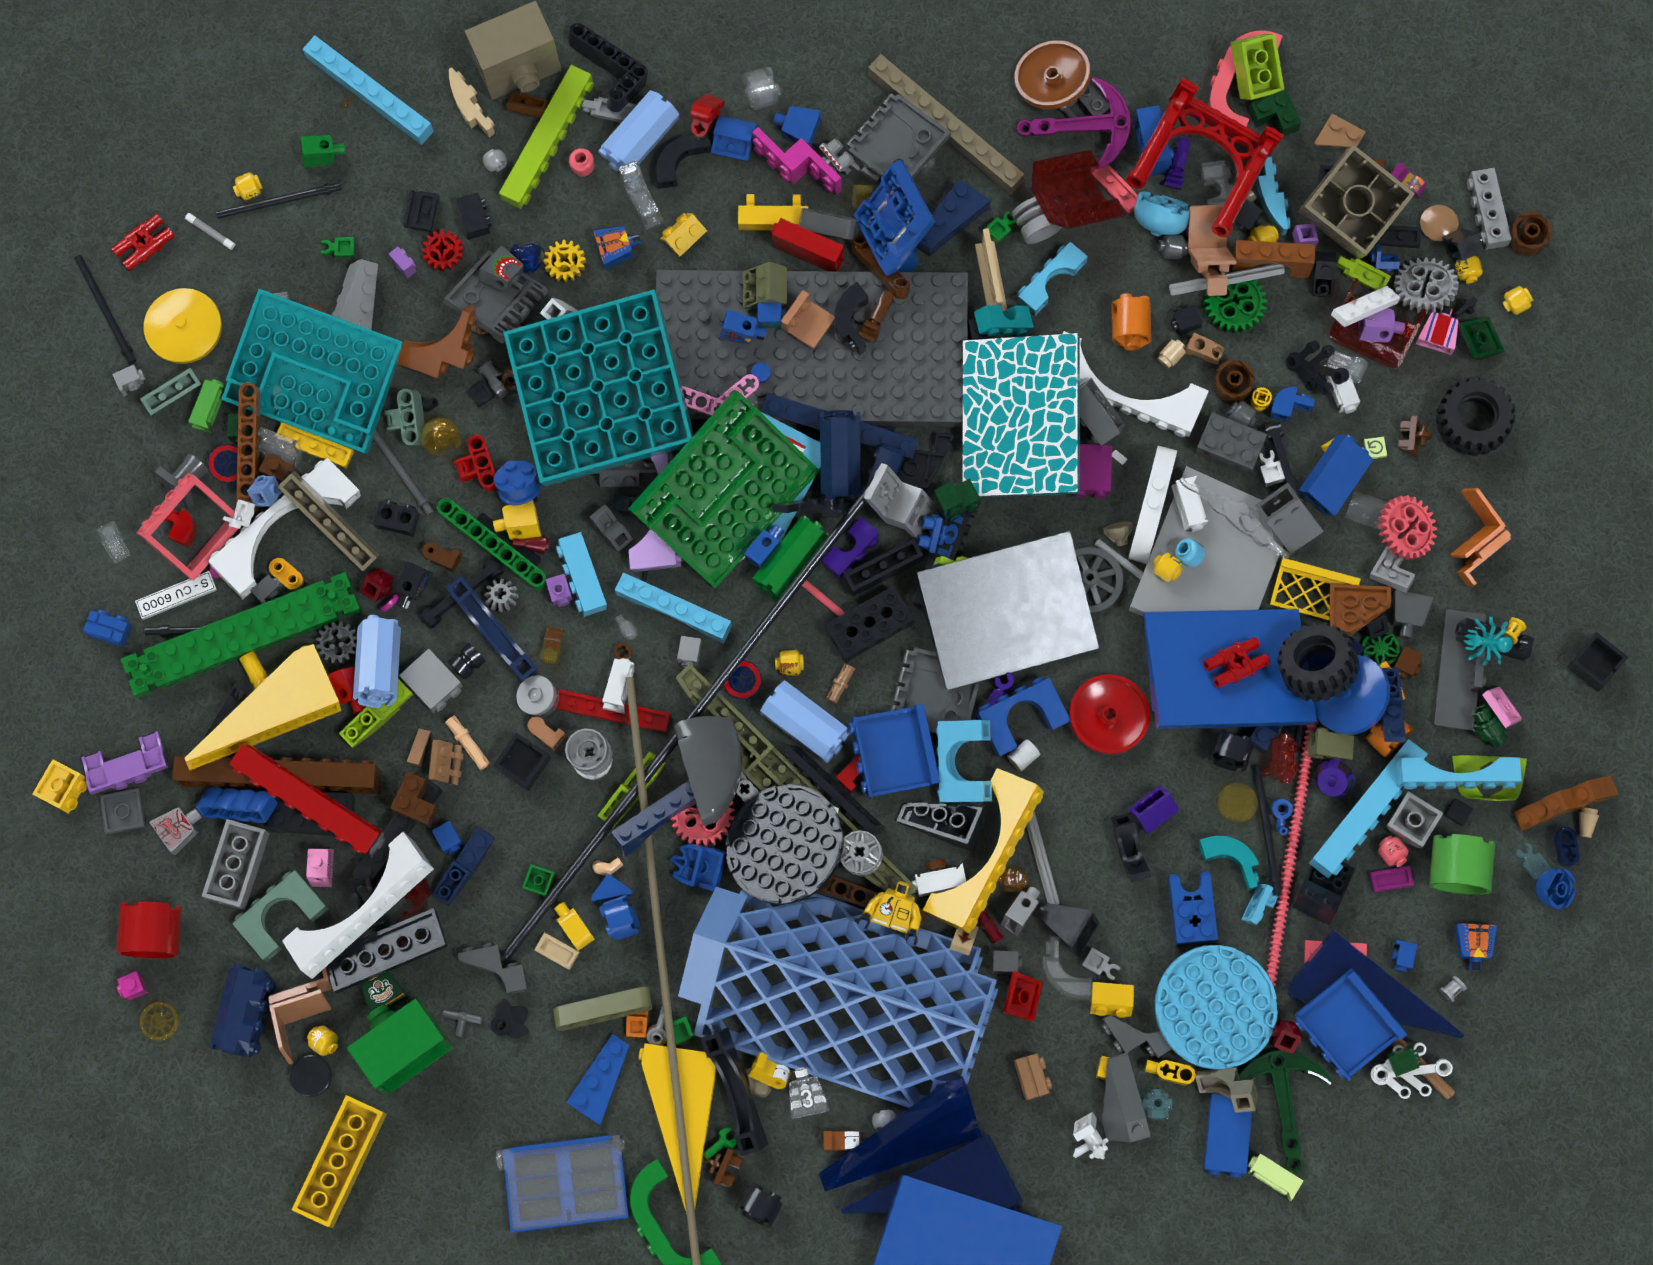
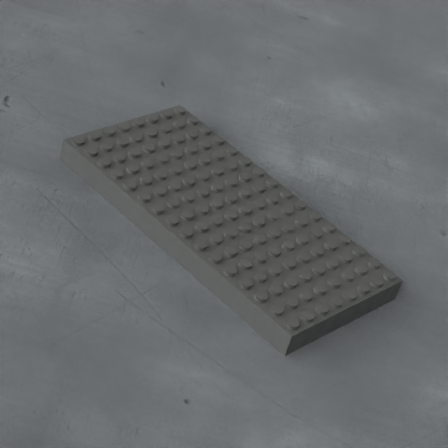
[656,270,968,428]

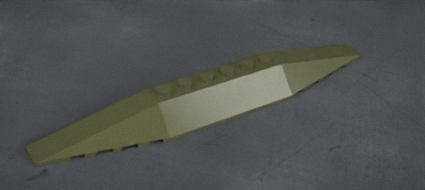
[676,663,918,895]

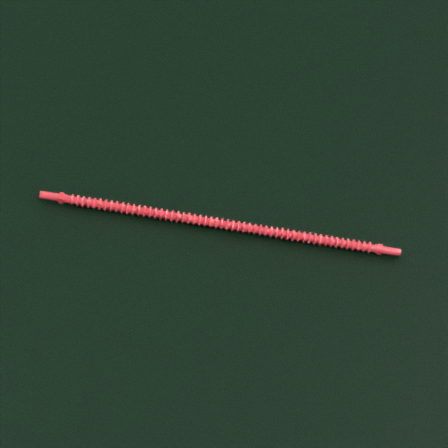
[1265,666,1325,987]

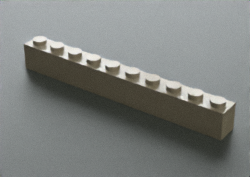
[868,54,1024,195]

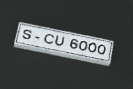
[135,571,217,620]

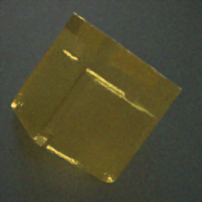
[852,185,873,213]

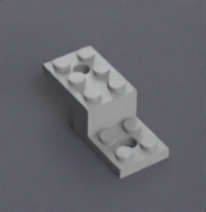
[863,463,943,542]

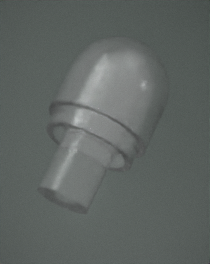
[615,614,638,640]

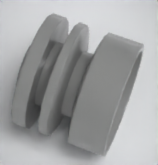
[1012,195,1063,244]
[565,728,613,776]
[840,830,883,877]

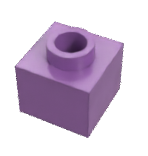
[1292,224,1319,247]

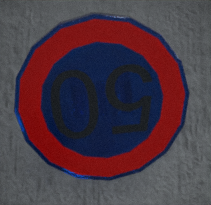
[208,444,247,483]
[724,660,762,700]

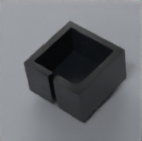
[1567,632,1628,692]
[493,733,552,791]

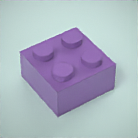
[389,247,416,279]

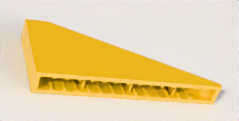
[185,644,341,771]
[639,1043,717,1214]

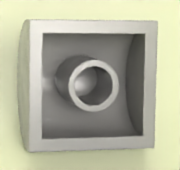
[1387,792,1443,848]

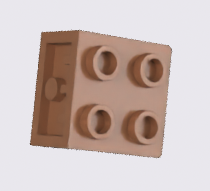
[781,290,835,349]

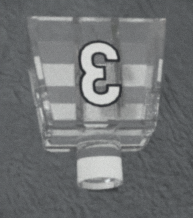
[789,1067,830,1120]

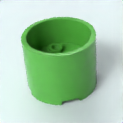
[1429,834,1496,895]

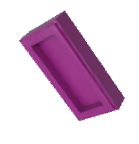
[1369,866,1414,893]

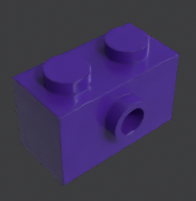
[1129,785,1179,834]

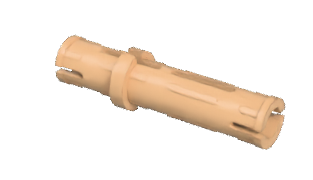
[445,715,490,771]

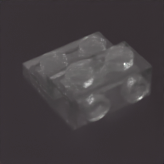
[258,427,304,466]

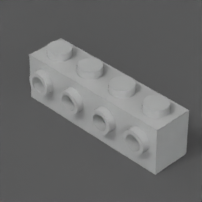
[1467,168,1512,250]

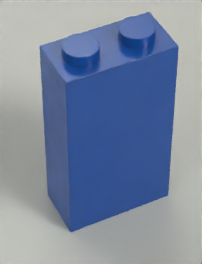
[1298,434,1374,516]
[1203,1094,1252,1178]

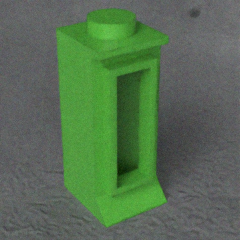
[188,379,225,434]

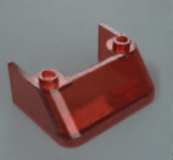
[1329,278,1427,368]

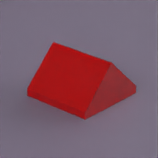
[1003,971,1043,1022]

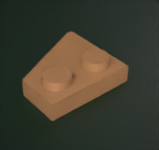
[1313,114,1365,149]

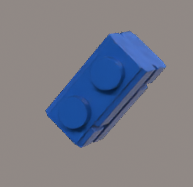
[83,609,132,648]

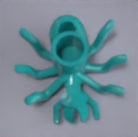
[1464,617,1513,666]

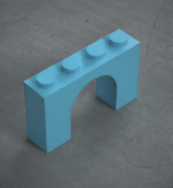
[936,720,992,802]

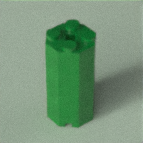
[752,515,829,602]

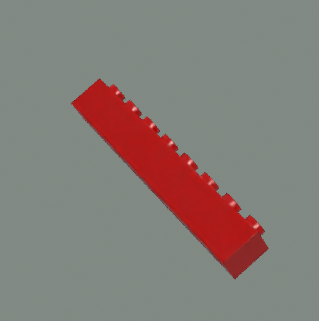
[229,742,382,854]

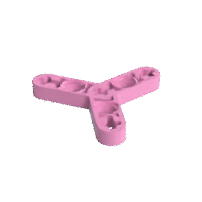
[682,374,759,416]

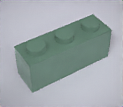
[140,368,201,416]

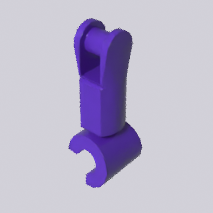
[1164,137,1190,190]
[987,672,1014,706]

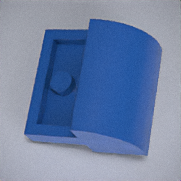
[711,115,758,161]

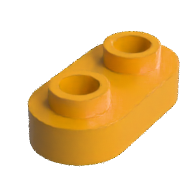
[269,558,304,591]

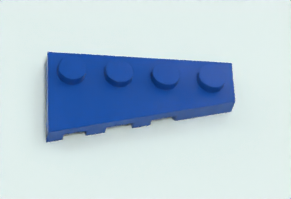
[566,1034,630,1126]

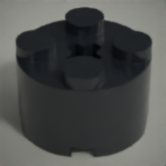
[1208,729,1253,772]
[734,1182,782,1228]

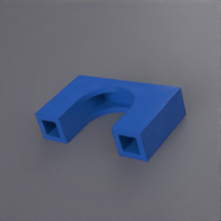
[975,677,1070,757]

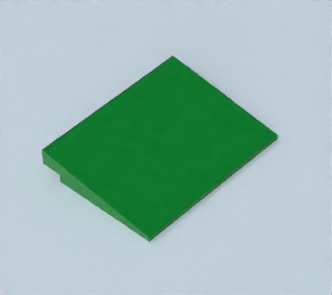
[628,390,820,588]

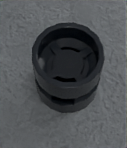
[448,642,486,680]

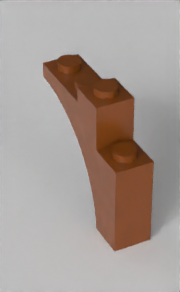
[397,305,477,378]
[1514,776,1619,831]

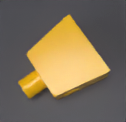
[493,500,541,540]

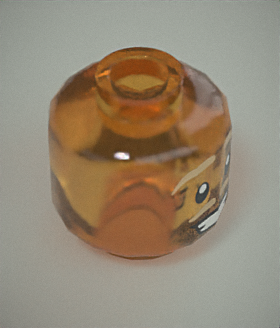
[996,866,1027,893]

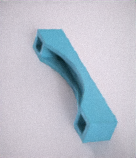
[615,573,732,644]
[1395,758,1522,789]

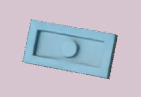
[1241,884,1278,925]

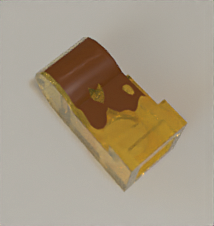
[540,626,564,666]

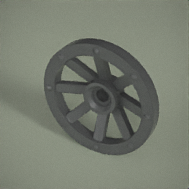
[1075,547,1123,614]

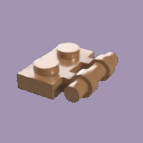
[428,740,464,786]

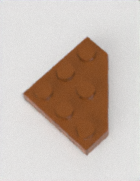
[1330,584,1391,637]

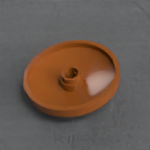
[1014,40,1091,109]

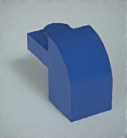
[1270,387,1315,422]

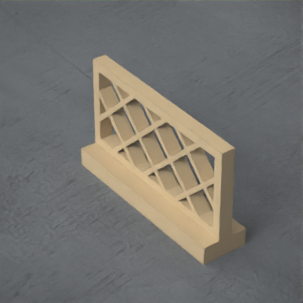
[975,228,1007,312]

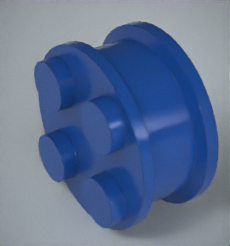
[494,461,541,505]

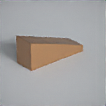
[407,729,431,767]

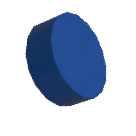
[751,363,771,383]

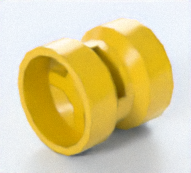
[1250,388,1272,412]

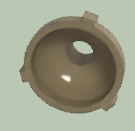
[1103,521,1133,546]

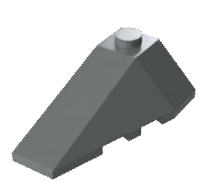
[1102,1053,1151,1142]

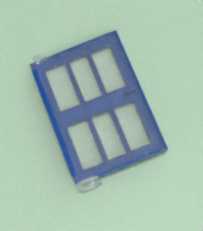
[496,1135,629,1233]

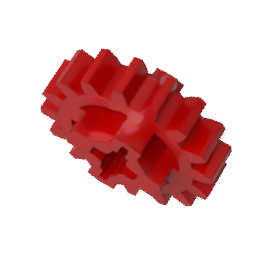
[422,229,464,272]

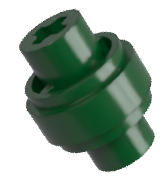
[1471,704,1507,747]

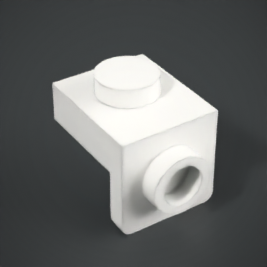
[223,499,255,529]

